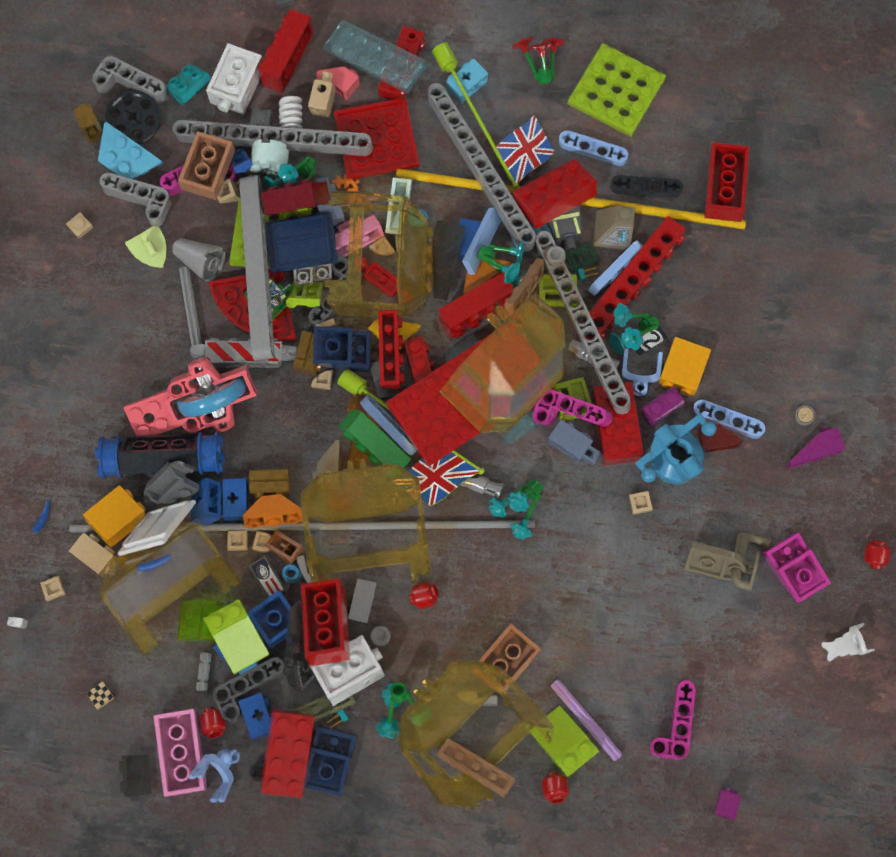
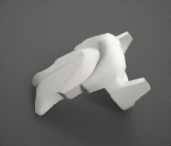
[821,623,875,662]

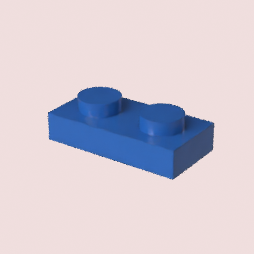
[231,147,253,174]

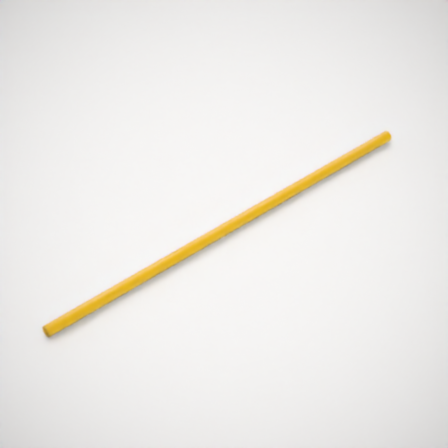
[396,169,746,229]

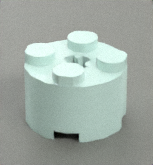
[250,140,289,178]

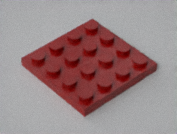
[333,97,420,180]

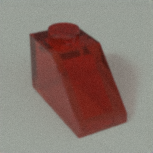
[698,424,742,453]

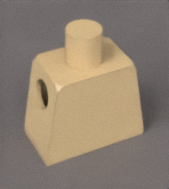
[308,72,335,118]

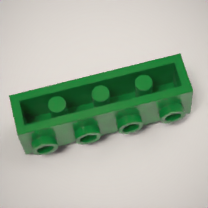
[338,409,411,477]

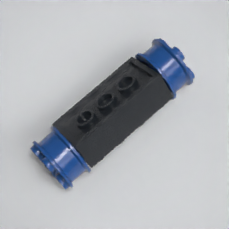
[95,432,225,479]

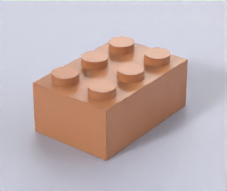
[178,131,235,200]
[472,624,541,697]

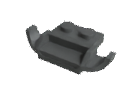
[143,461,200,512]

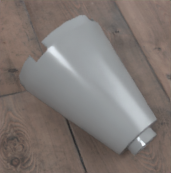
[172,238,226,282]

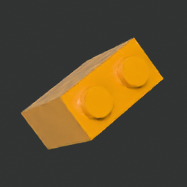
[658,337,711,396]
[83,485,146,548]

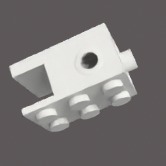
[206,44,262,115]
[310,635,385,706]

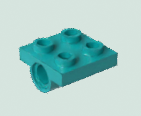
[165,64,212,106]

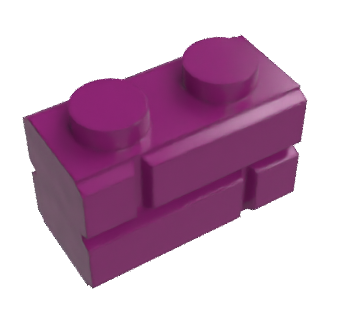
[641,387,685,428]

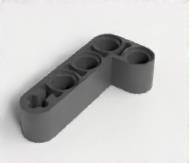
[308,256,363,329]
[213,657,286,723]

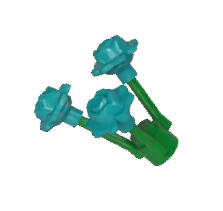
[489,479,543,540]

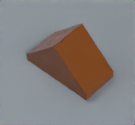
[265,530,304,564]

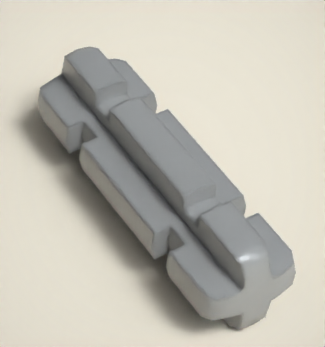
[196,652,212,692]

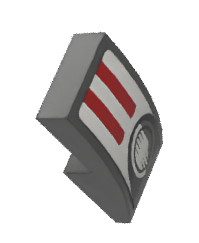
[248,555,286,598]

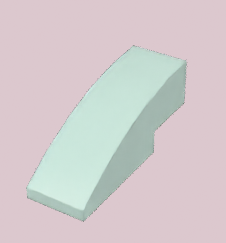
[385,177,412,235]

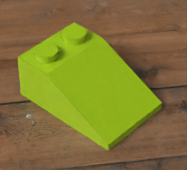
[204,599,270,674]
[529,706,599,778]

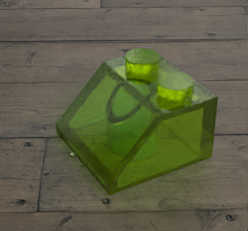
[177,599,223,643]

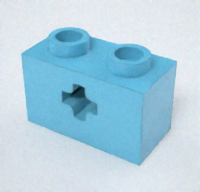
[447,58,488,104]

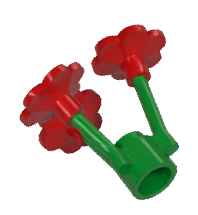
[512,37,564,84]

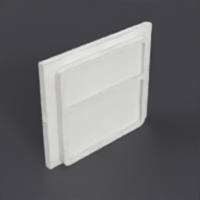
[118,500,196,556]

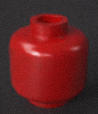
[864,540,891,569]
[409,581,439,610]
[198,707,226,738]
[541,772,569,804]

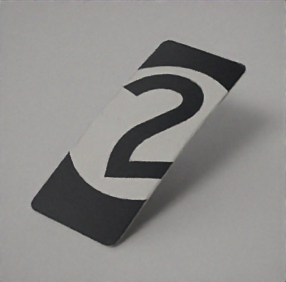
[635,326,668,355]

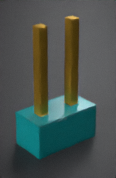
[576,267,598,281]
[327,709,349,728]

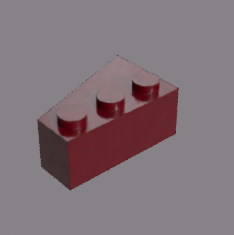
[261,179,331,215]

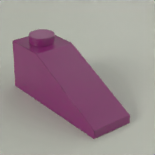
[786,427,846,470]

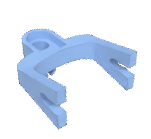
[622,349,663,397]
[188,749,240,803]

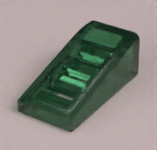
[564,243,600,274]

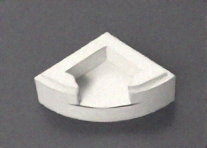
[7,617,28,629]

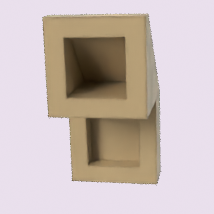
[217,175,252,204]

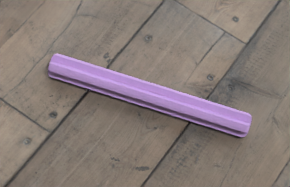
[551,679,622,761]

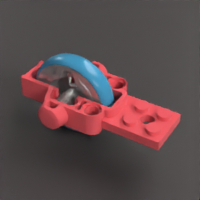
[123,357,258,436]

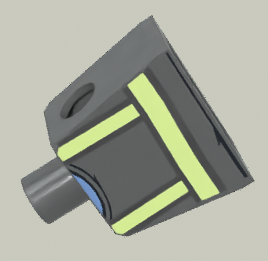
[547,206,582,252]

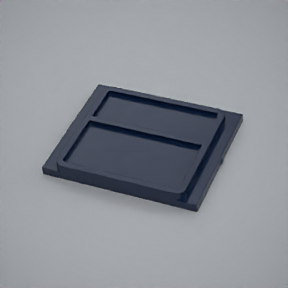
[265,212,338,273]

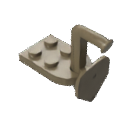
[684,532,773,591]

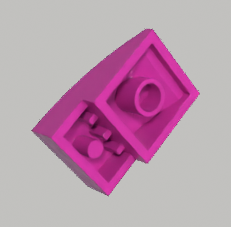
[762,532,831,603]

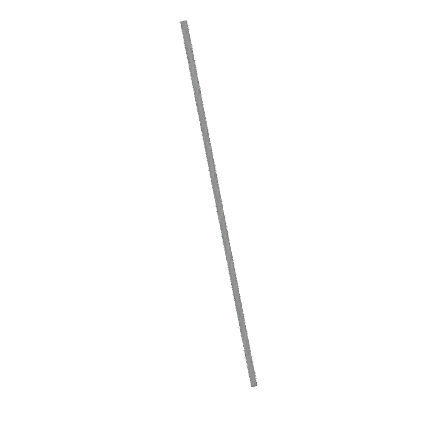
[69,520,535,533]

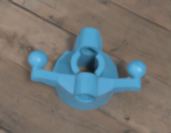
[635,413,717,484]

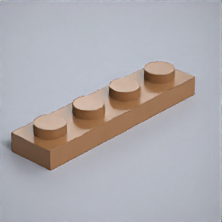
[505,258,544,319]
[437,738,516,798]

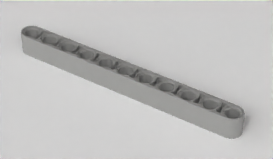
[428,83,535,252]
[173,120,373,156]
[239,175,275,361]
[535,231,631,414]

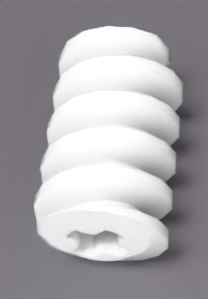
[279,96,302,129]

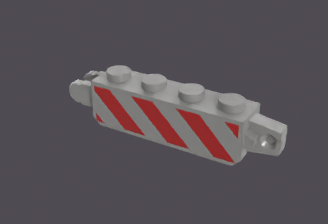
[190,338,296,368]

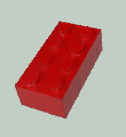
[258,9,313,94]
[704,142,750,222]
[513,158,597,229]
[438,272,514,340]
[592,381,644,466]
[301,578,350,667]
[260,708,314,798]

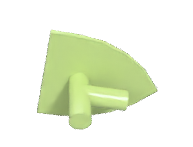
[125,226,167,268]

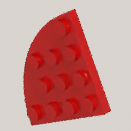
[209,270,296,341]

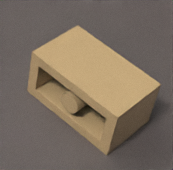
[69,532,117,577]

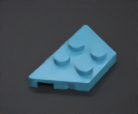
[98,122,164,180]

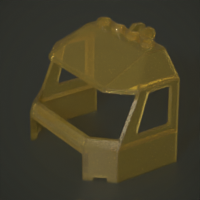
[324,191,434,317]
[300,459,431,583]
[398,661,554,810]

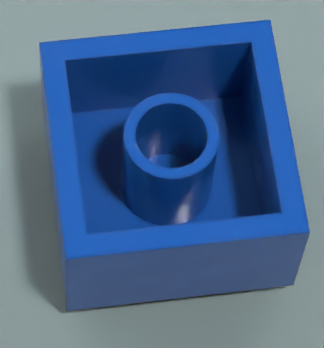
[247,591,303,648]

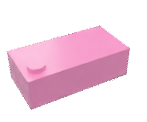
[154,709,208,797]

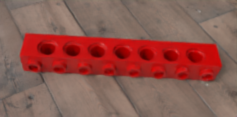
[576,216,686,341]

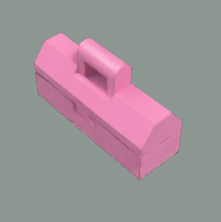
[335,214,384,257]

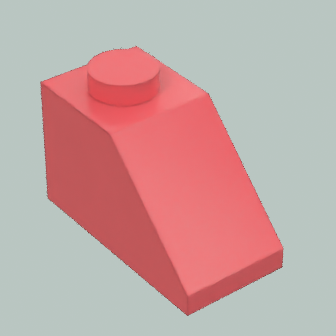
[316,67,360,100]

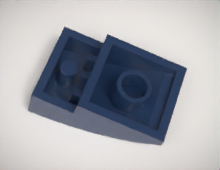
[313,326,371,372]
[304,725,358,797]

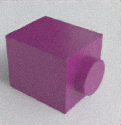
[713,787,741,820]

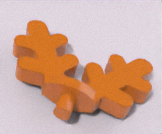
[331,174,361,207]

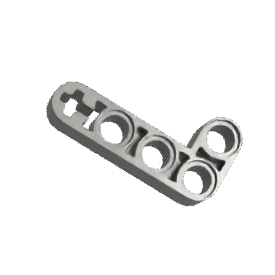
[92,56,168,103]
[99,173,171,227]

